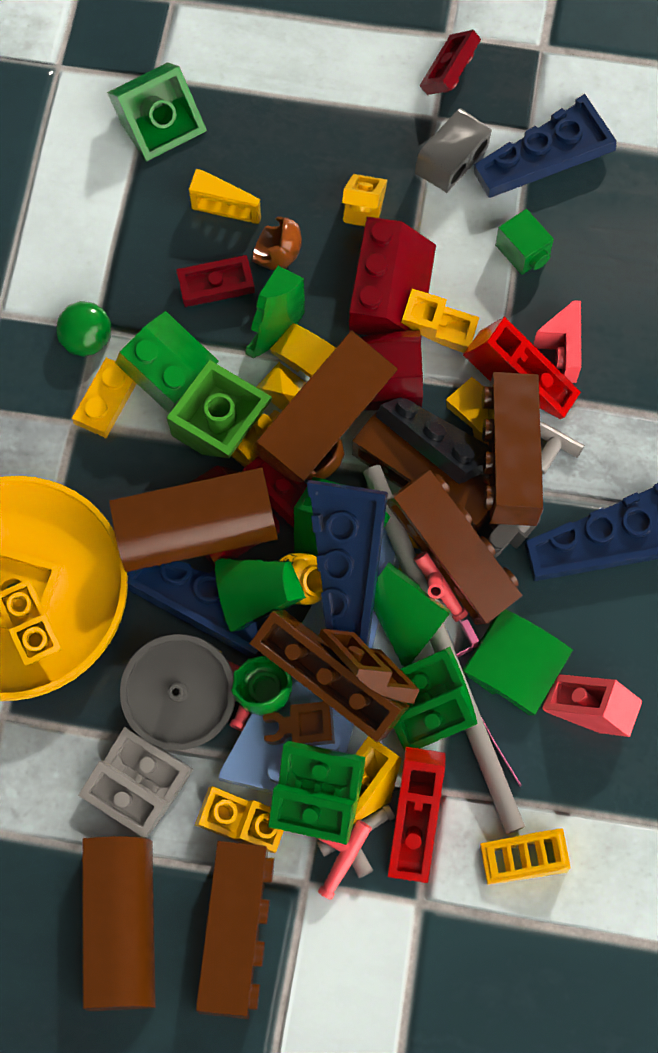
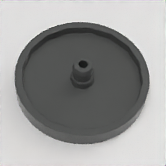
[120,634,236,750]

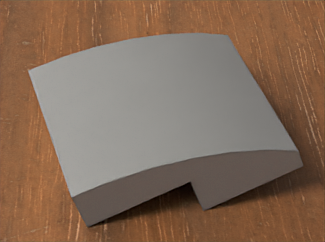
[78,727,193,838]

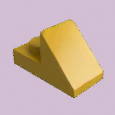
[342,174,387,227]

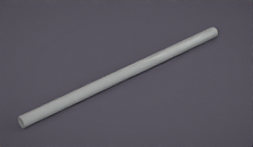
[363,465,525,834]

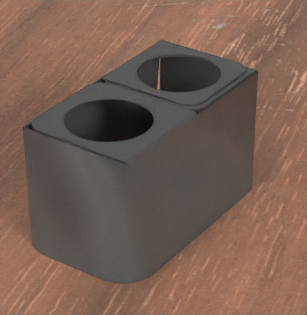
[415,108,492,193]

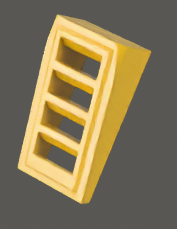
[189,169,261,224]
[480,828,570,885]

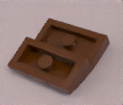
[319,628,420,704]

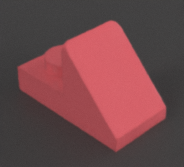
[533,300,581,383]

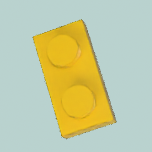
[72,357,137,438]

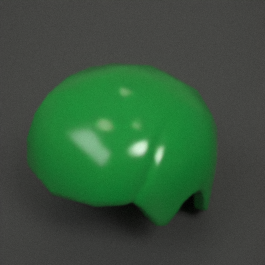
[56,301,112,357]
[231,655,292,716]

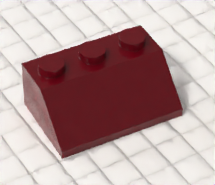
[349,216,436,337]

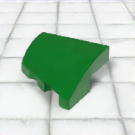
[245,266,305,358]
[215,558,306,632]
[373,562,451,666]

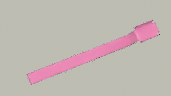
[456,619,521,787]

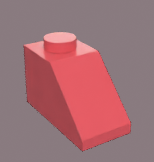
[542,674,642,737]

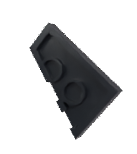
[375,397,489,484]

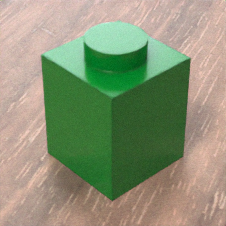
[495,208,554,275]

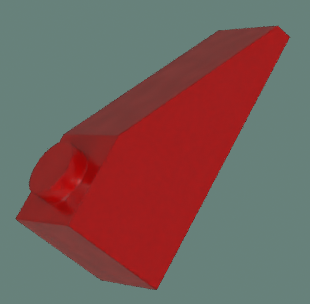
[463,317,581,419]
[388,747,446,883]

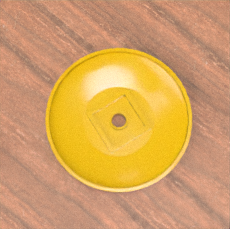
[0,476,128,701]

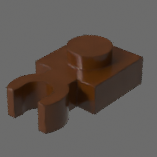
[263,701,335,746]

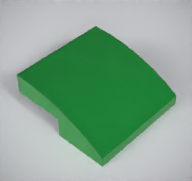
[463,609,573,716]
[394,647,478,752]
[269,741,366,845]

